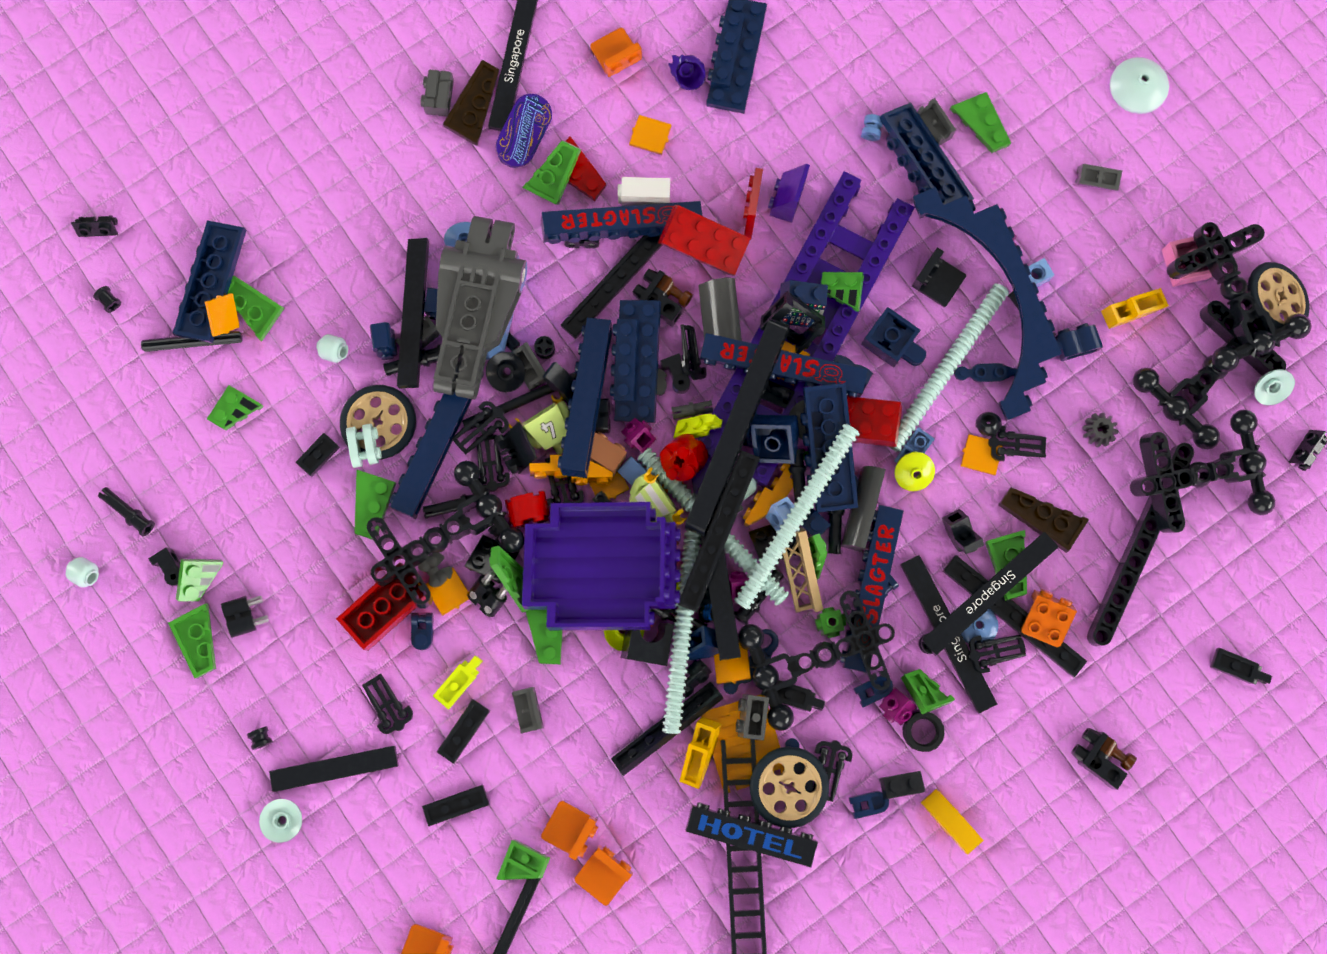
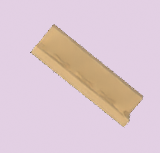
[782,527,823,613]

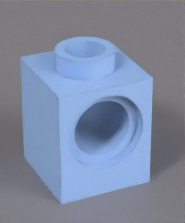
[1028,258,1055,287]
[765,496,794,531]

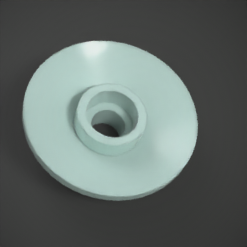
[1254,369,1295,405]
[259,799,302,843]

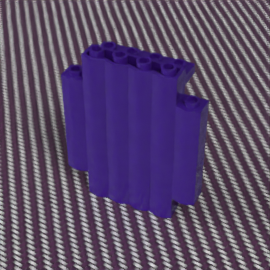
[522,502,681,630]

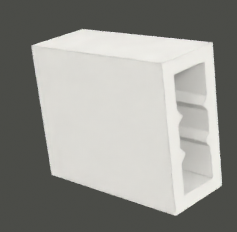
[618,177,670,206]

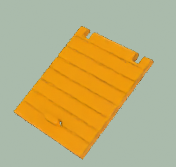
[701,694,784,793]

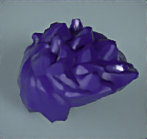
[668,54,706,90]

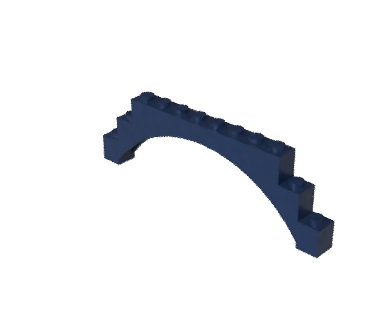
[912,187,1063,421]

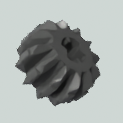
[1082,413,1119,447]

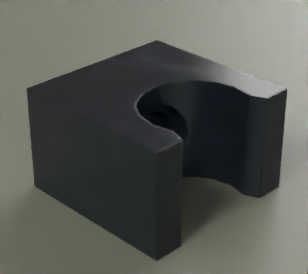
[620,623,674,666]

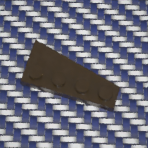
[443,60,499,146]
[998,487,1089,553]

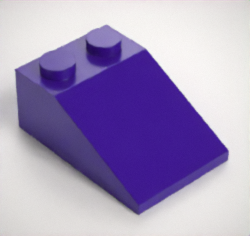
[768,164,810,223]

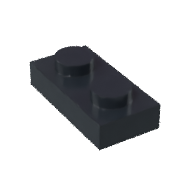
[295,433,340,477]
[879,771,926,800]

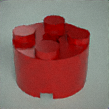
[660,434,708,481]
[505,491,550,528]

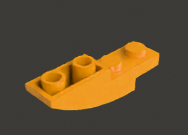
[529,455,613,486]
[743,463,793,527]

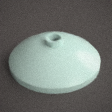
[1110,57,1169,114]

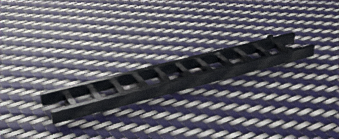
[721,739,767,954]

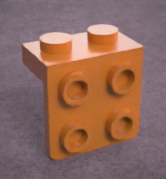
[590,28,642,78]
[1021,589,1077,647]
[541,801,598,861]
[575,845,633,906]
[401,924,454,954]

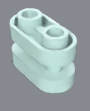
[346,424,382,468]

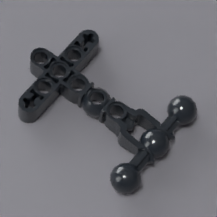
[1167,222,1312,372]
[1133,301,1286,450]
[1130,410,1275,533]
[367,461,525,609]
[738,591,895,731]

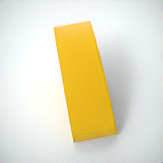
[1101,288,1169,329]
[679,717,722,789]
[920,789,984,855]

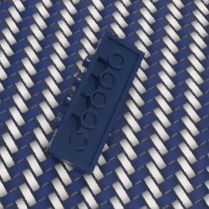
[706,0,767,114]
[880,103,974,205]
[173,220,247,343]
[610,300,661,423]
[800,383,858,513]

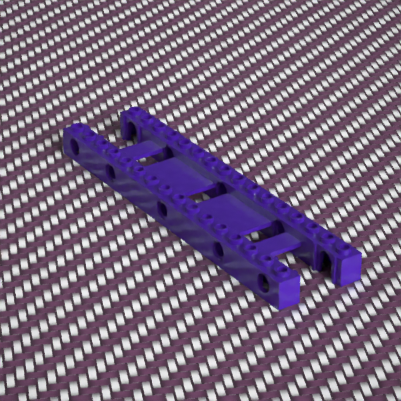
[698,171,915,488]

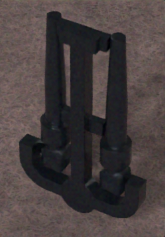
[681,324,707,381]
[452,401,509,455]
[988,426,1046,462]
[476,435,510,492]
[545,454,584,507]
[968,635,1026,673]
[362,673,413,734]
[813,740,852,802]

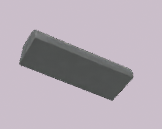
[698,278,742,364]
[841,466,886,552]

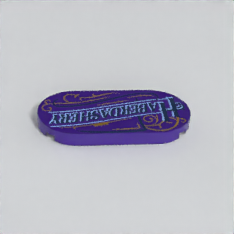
[496,94,552,168]

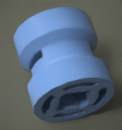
[861,114,883,141]

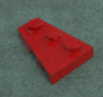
[566,136,606,201]
[743,168,763,240]

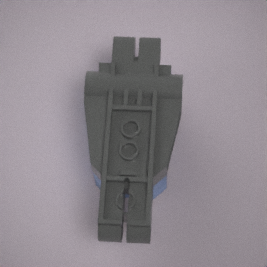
[433,216,527,400]

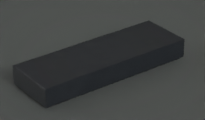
[437,699,490,764]
[422,785,490,827]

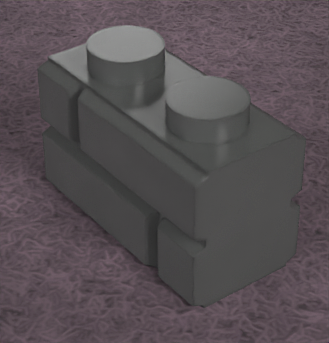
[421,70,454,117]

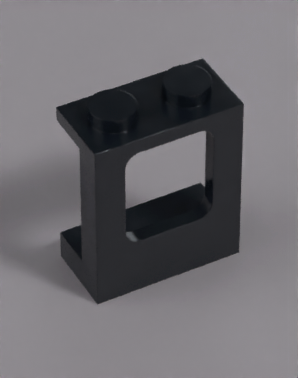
[760,291,826,354]

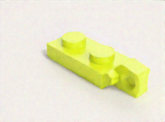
[673,414,723,439]
[433,655,483,710]

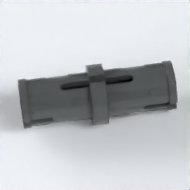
[671,400,713,420]

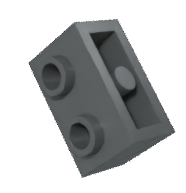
[736,694,769,740]

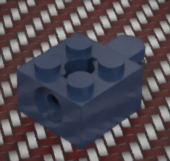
[861,307,926,367]

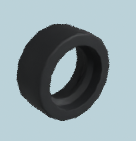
[902,712,945,752]

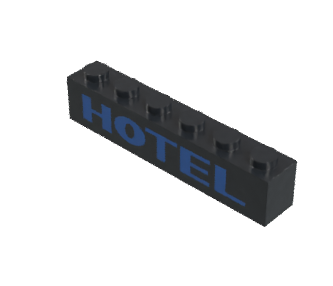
[685,802,818,867]

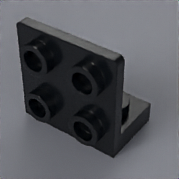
[912,247,966,307]

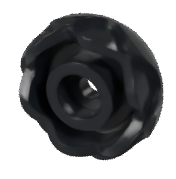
[975,412,1002,436]

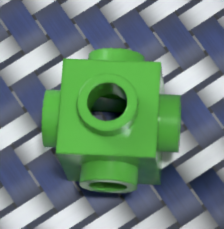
[815,607,847,638]

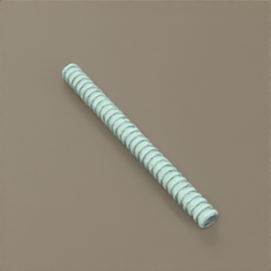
[888,283,1009,452]
[734,424,860,609]
[637,448,789,606]
[662,529,702,734]

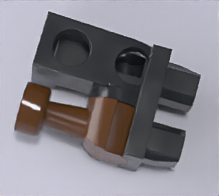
[633,269,693,327]
[1071,728,1137,790]

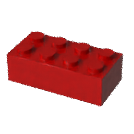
[658,205,751,276]
[847,397,902,447]
[336,562,426,651]

